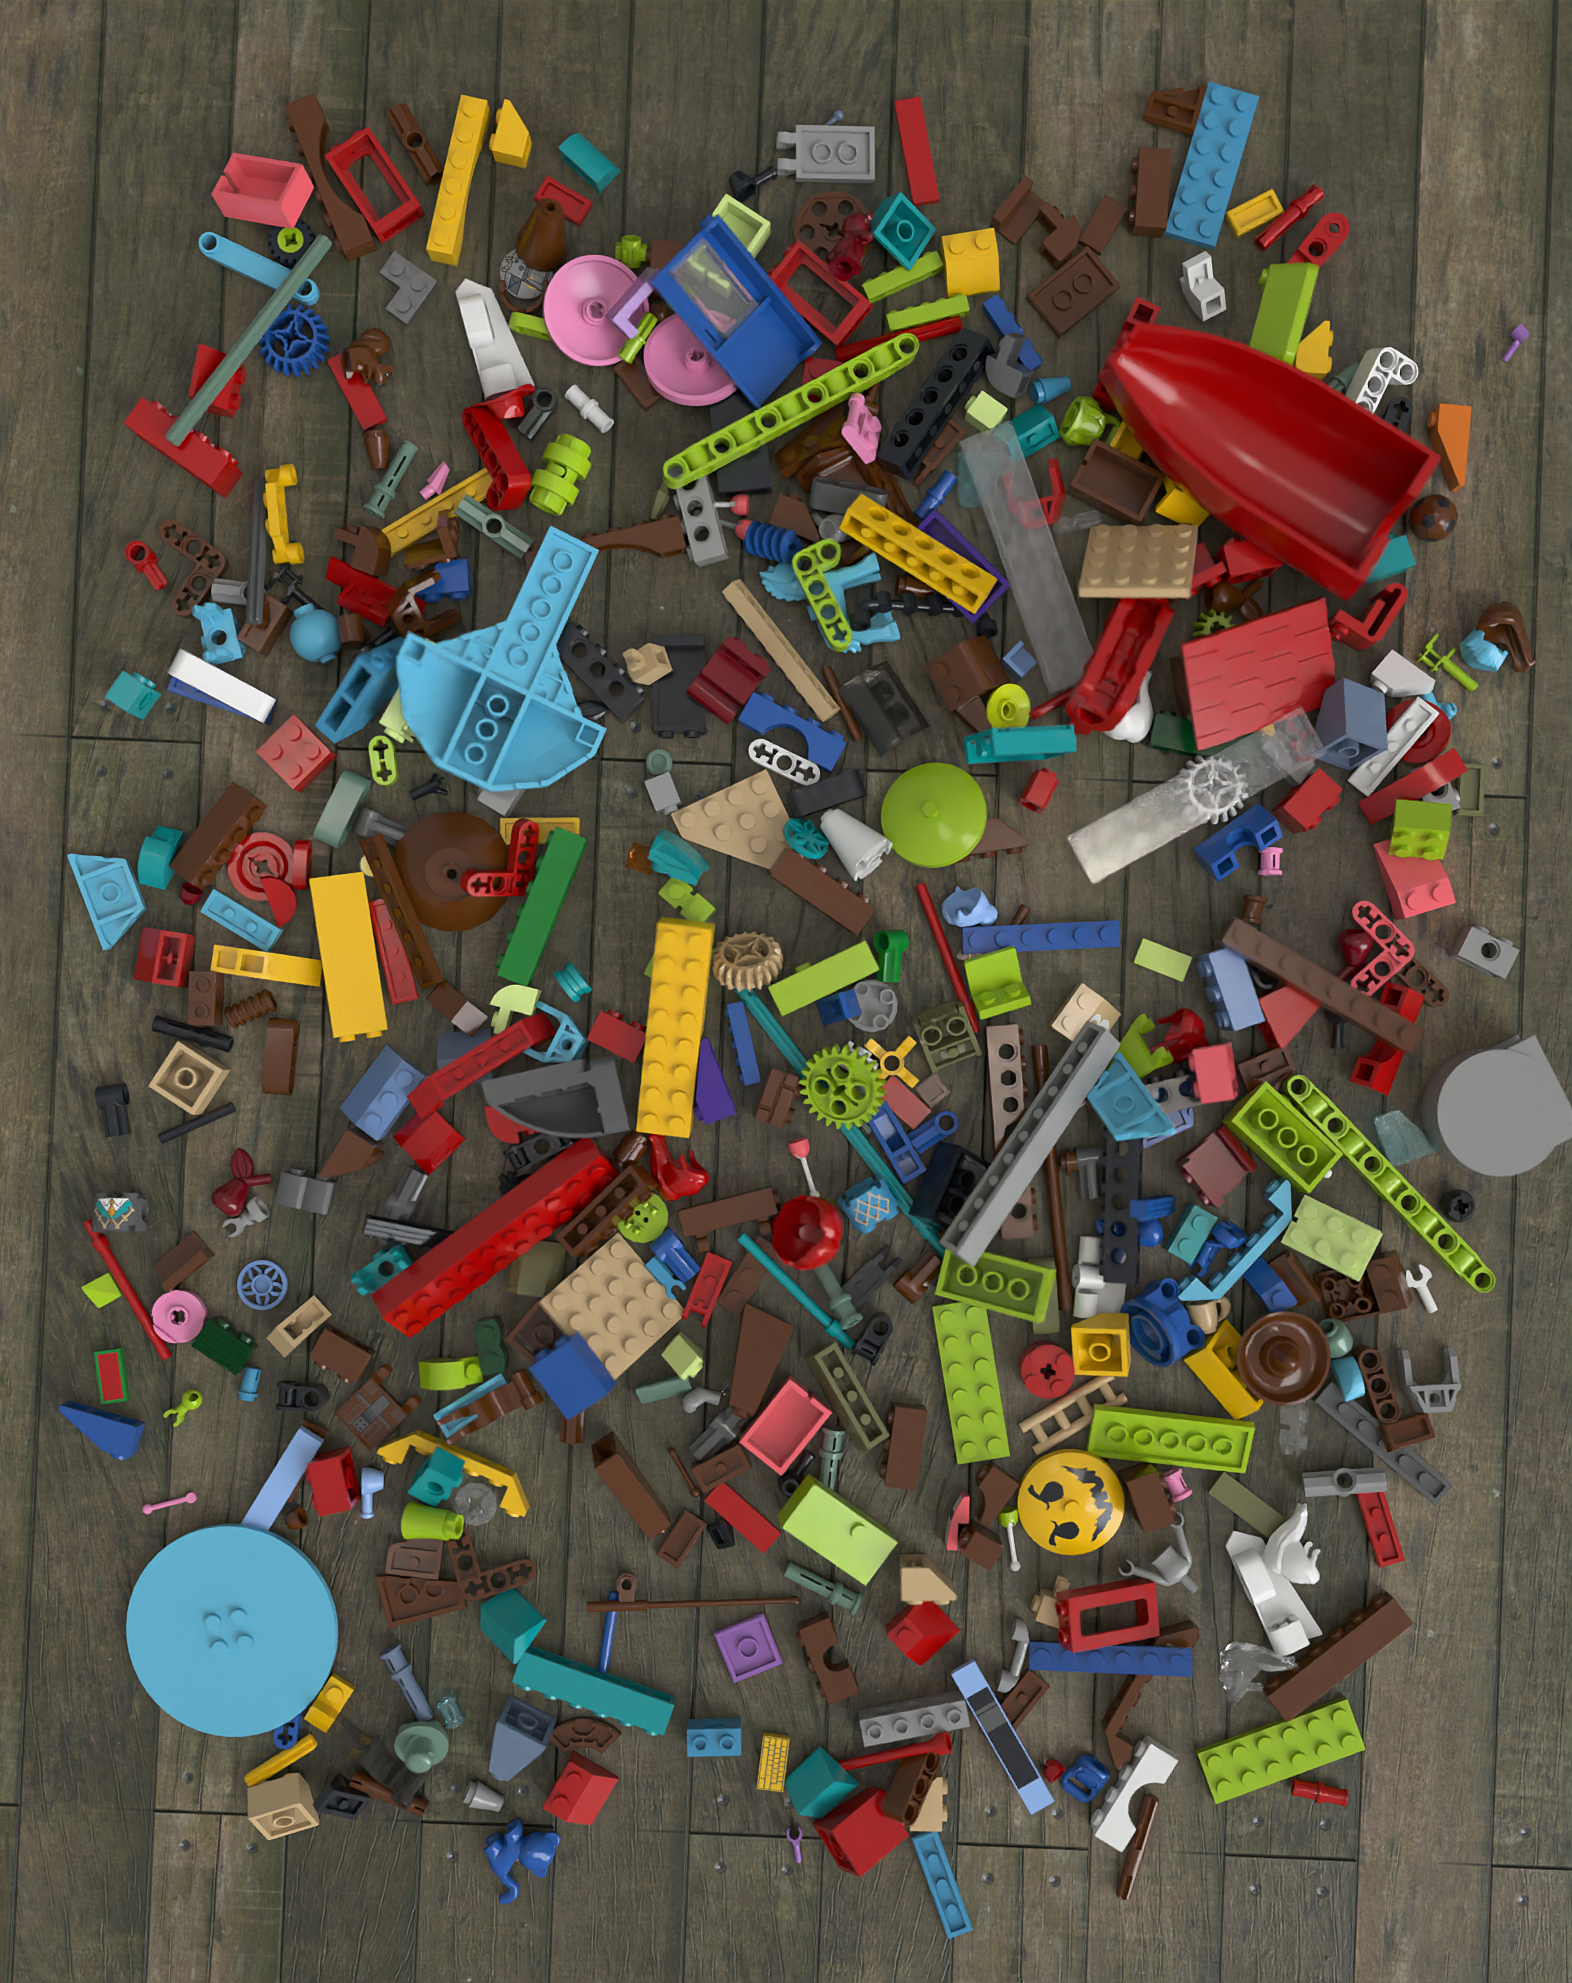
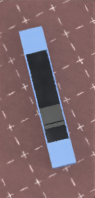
[950,1658,1054,1815]

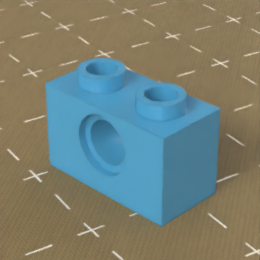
[687,1718,742,1757]

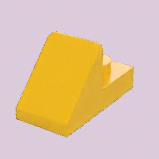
[304,1673,356,1733]

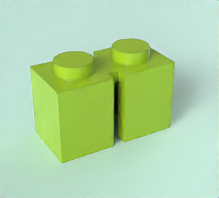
[658,878,716,922]

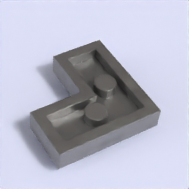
[379,251,439,327]

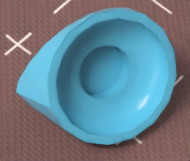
[1330,1356,1365,1402]

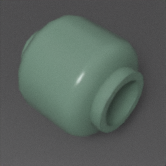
[1318,1318,1353,1358]

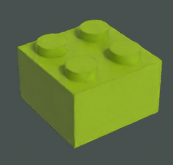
[1388,799,1452,860]

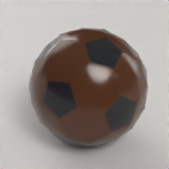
[1408,494,1458,542]

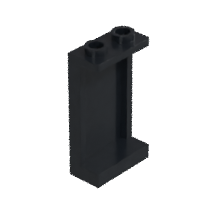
[709,392,772,499]
[651,635,706,739]

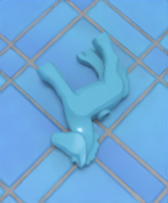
[759,551,901,654]

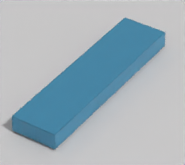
[911,1831,973,1939]

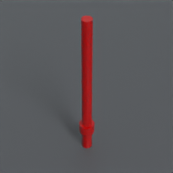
[915,883,981,1033]
[83,1219,172,1361]

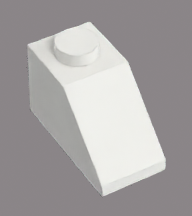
[1370,650,1435,698]

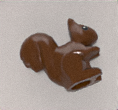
[341,328,396,385]

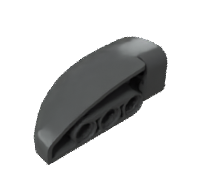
[481,1054,630,1138]

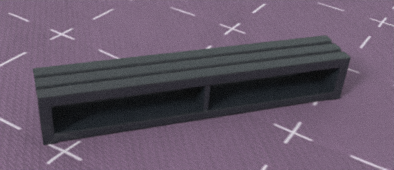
[362,1214,456,1249]

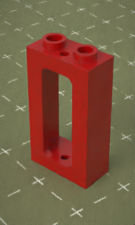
[324,127,425,244]
[768,240,874,347]
[1055,1577,1160,1653]

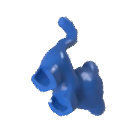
[483,1818,561,1904]

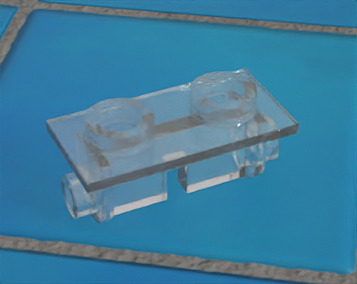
[1279,1402,1309,1457]

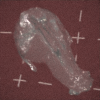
[1219,1642,1297,1703]

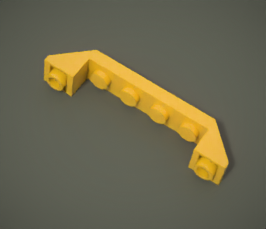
[377,1429,529,1517]

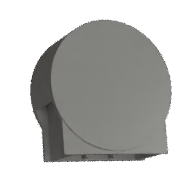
[1421,1035,1572,1176]

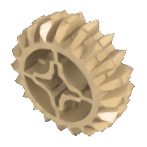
[711,931,783,992]

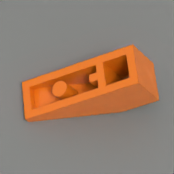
[1427,403,1472,492]

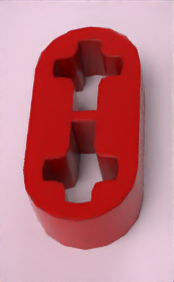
[292,839,312,890]

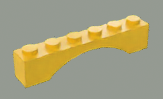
[426,95,492,266]

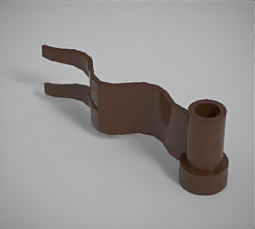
[436,1368,544,1445]

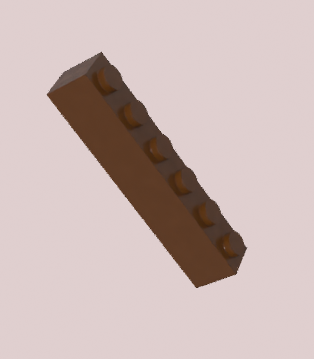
[1262,1591,1414,1723]

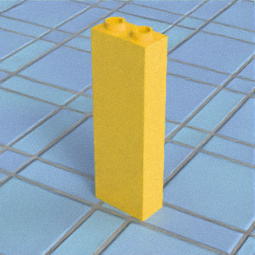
[309,872,388,1042]

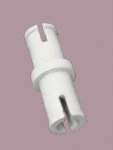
[565,385,614,433]

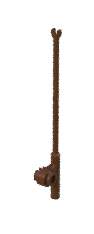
[587,1572,799,1612]

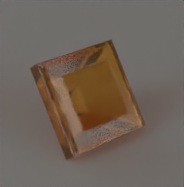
[625,842,652,875]

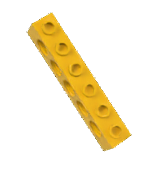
[839,493,997,614]

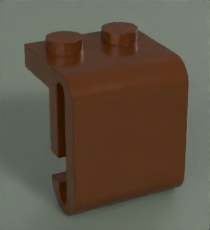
[924,635,1011,712]

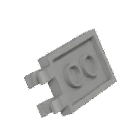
[776,125,875,184]

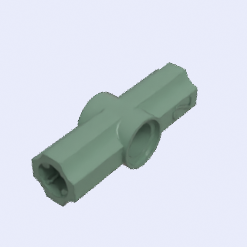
[454,494,534,560]

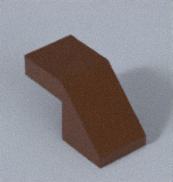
[426,980,488,1037]

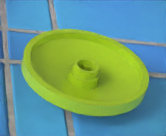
[881,763,987,868]

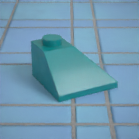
[870,192,936,271]

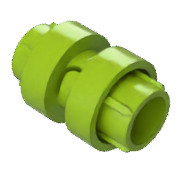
[529,433,591,516]

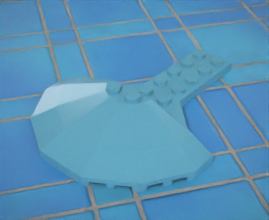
[396,526,606,792]

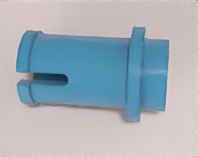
[237,1366,262,1401]

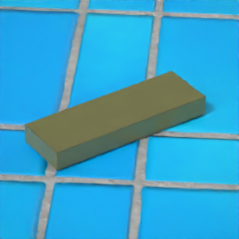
[1207,1471,1288,1538]

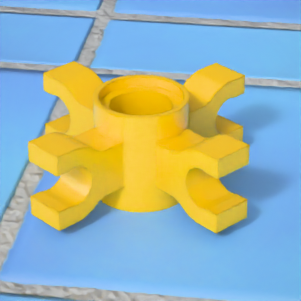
[864,1036,919,1088]

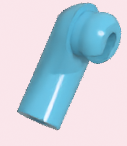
[1419,691,1457,719]

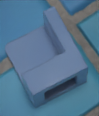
[1001,640,1037,682]

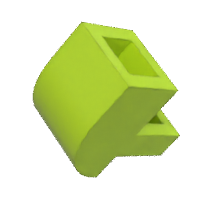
[419,1355,483,1390]

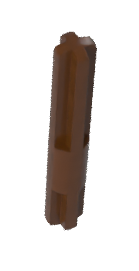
[1116,1794,1159,1901]

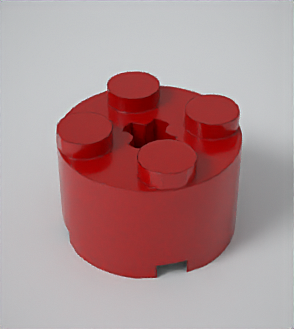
[1018,1340,1075,1399]

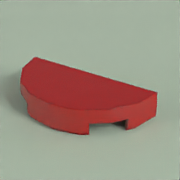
[260,875,297,927]

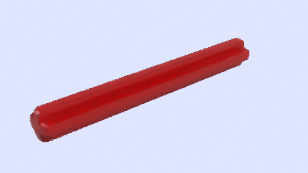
[835,316,963,362]

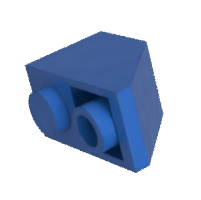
[416,559,473,603]

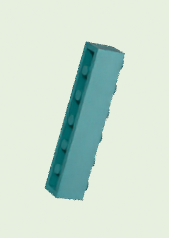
[512,1645,676,1736]

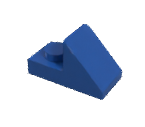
[816,989,862,1026]

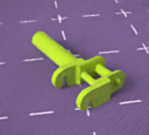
[1417,633,1479,692]

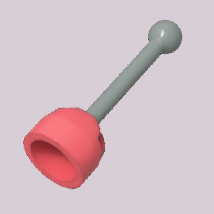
[693,510,753,541]

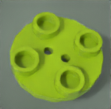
[617,1193,669,1243]

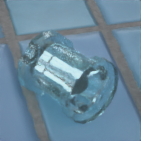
[434,1693,467,1730]

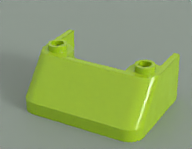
[1247,263,1319,365]

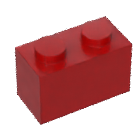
[587,1009,647,1063]

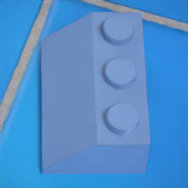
[340,1044,430,1141]

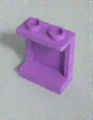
[605,267,660,339]

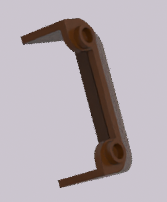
[795,445,918,567]

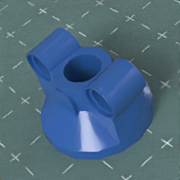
[1120,1278,1205,1367]

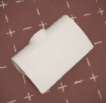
[1071,1236,1126,1319]

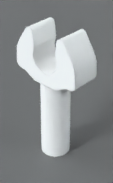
[1403,1263,1438,1313]

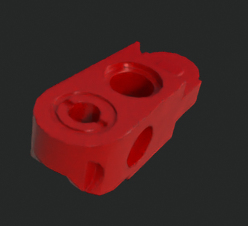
[1287,212,1350,269]

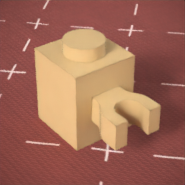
[623,643,673,685]
[1031,1575,1070,1629]

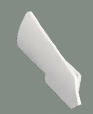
[456,279,535,401]
[1225,1530,1322,1656]

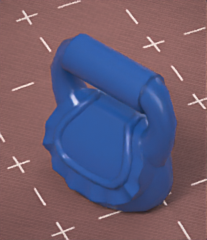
[1061,1754,1110,1803]

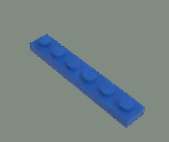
[961,920,1120,954]
[1029,1641,1192,1677]

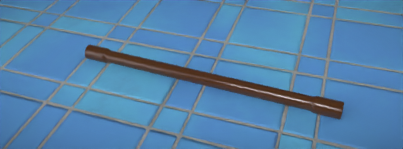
[1031,1045,1074,1311]

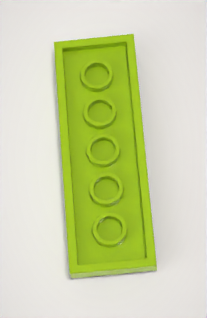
[932,1301,1010,1464]
[1086,1404,1255,1473]
[1196,1696,1366,1804]

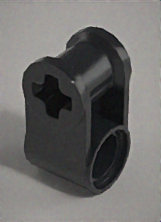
[850,1312,893,1366]
[275,1380,330,1412]

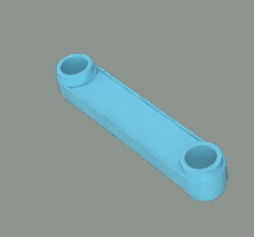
[199,232,320,306]

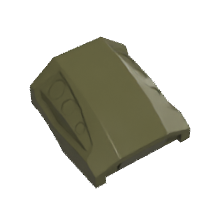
[912,1002,982,1073]
[505,1240,567,1298]

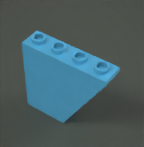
[315,636,426,744]

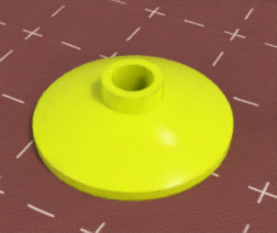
[986,684,1030,729]

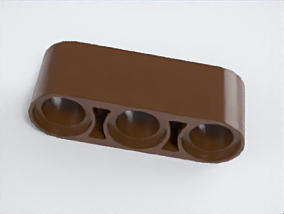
[262,1017,299,1096]
[1351,1345,1400,1423]
[883,1742,940,1826]

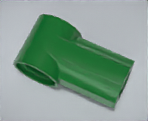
[873,929,909,983]

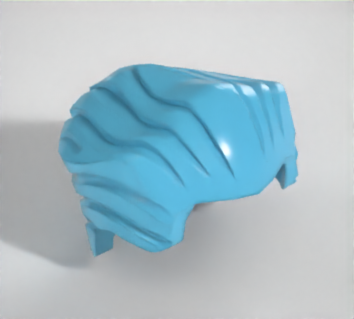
[1459,628,1508,672]

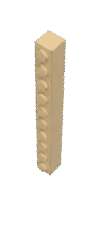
[722,579,840,722]

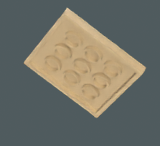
[1079,524,1198,597]
[538,1233,684,1380]

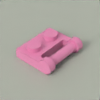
[842,393,882,464]

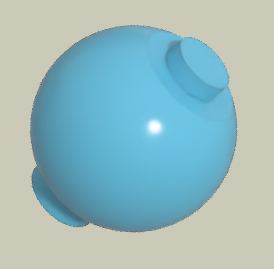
[290,603,342,665]

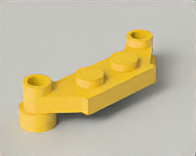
[263,464,304,565]

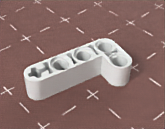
[1345,347,1418,414]
[167,649,276,723]

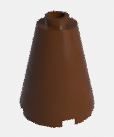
[515,198,568,272]

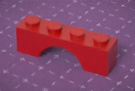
[1091,297,1161,413]
[1350,982,1425,1096]

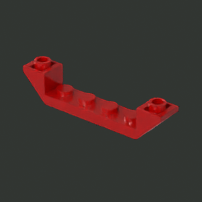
[407,1012,557,1119]

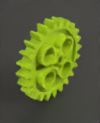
[799,1043,886,1130]

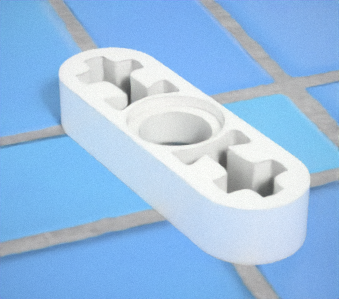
[749,739,820,787]

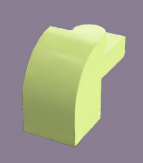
[490,985,541,1034]

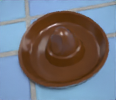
[1236,1311,1331,1406]

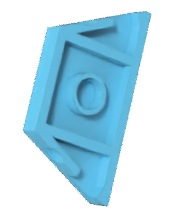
[67,854,147,951]
[1087,1052,1176,1141]

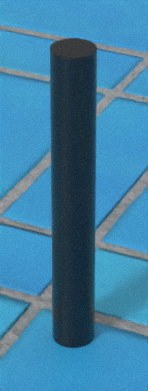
[158,1102,236,1144]

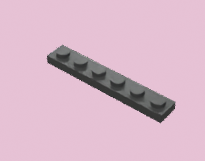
[1312,1380,1453,1506]

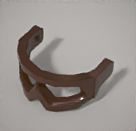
[499,280,549,314]

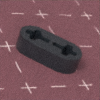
[1383,396,1413,433]

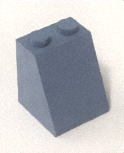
[1309,678,1388,771]

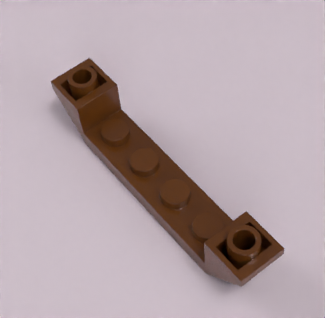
[1101,1620,1200,1770]

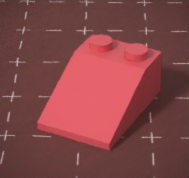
[1372,840,1456,920]
[1189,1041,1240,1104]

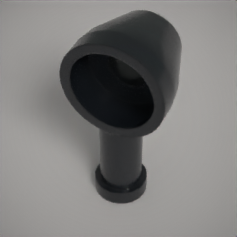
[728,165,778,203]
[352,626,398,661]
[1324,1008,1348,1049]
[778,1449,816,1497]

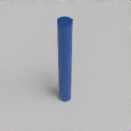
[597,1590,619,1673]

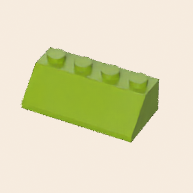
[1222,1081,1344,1193]

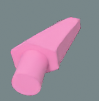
[419,461,450,500]

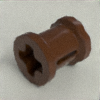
[1239,895,1268,926]

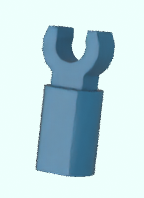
[644,1255,687,1300]

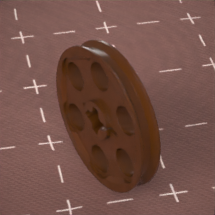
[794,191,872,266]

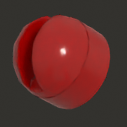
[1042,1759,1065,1784]

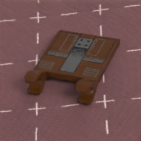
[334,1364,422,1451]

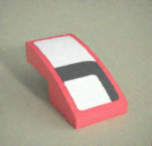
[945,1491,969,1550]

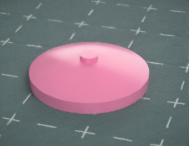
[543,255,649,367]
[644,309,738,406]

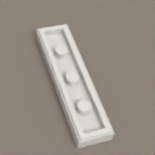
[1347,697,1439,797]

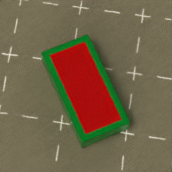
[94,1347,130,1405]

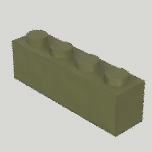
[805,1342,890,1451]

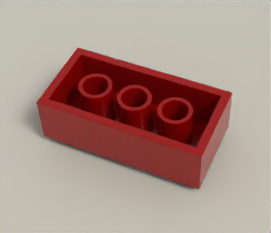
[124,397,243,499]

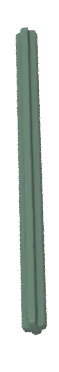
[165,234,332,446]

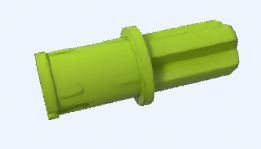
[616,312,657,365]

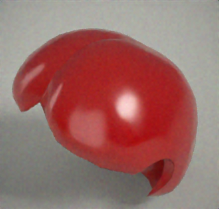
[771,1195,843,1271]

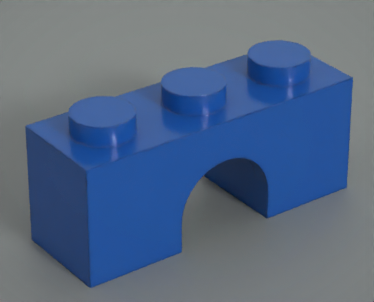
[1194,803,1283,882]

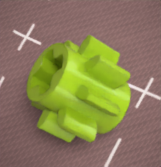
[615,235,647,268]

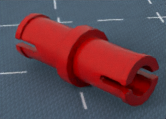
[1291,1778,1348,1807]

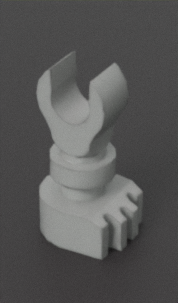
[223,1196,270,1237]

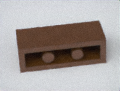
[1127,147,1172,238]
[879,1402,927,1491]

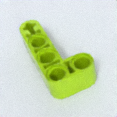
[792,539,852,652]

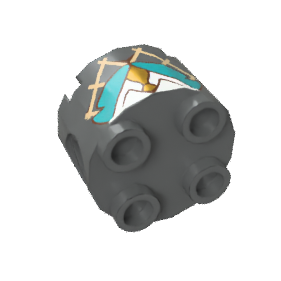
[91,1193,149,1233]

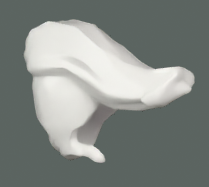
[1104,671,1154,743]
[1264,1503,1321,1585]

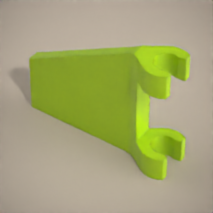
[1100,1013,1174,1079]

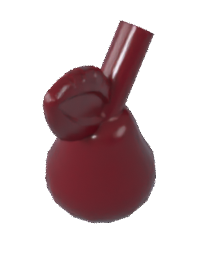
[1335,929,1379,988]
[211,1148,272,1217]

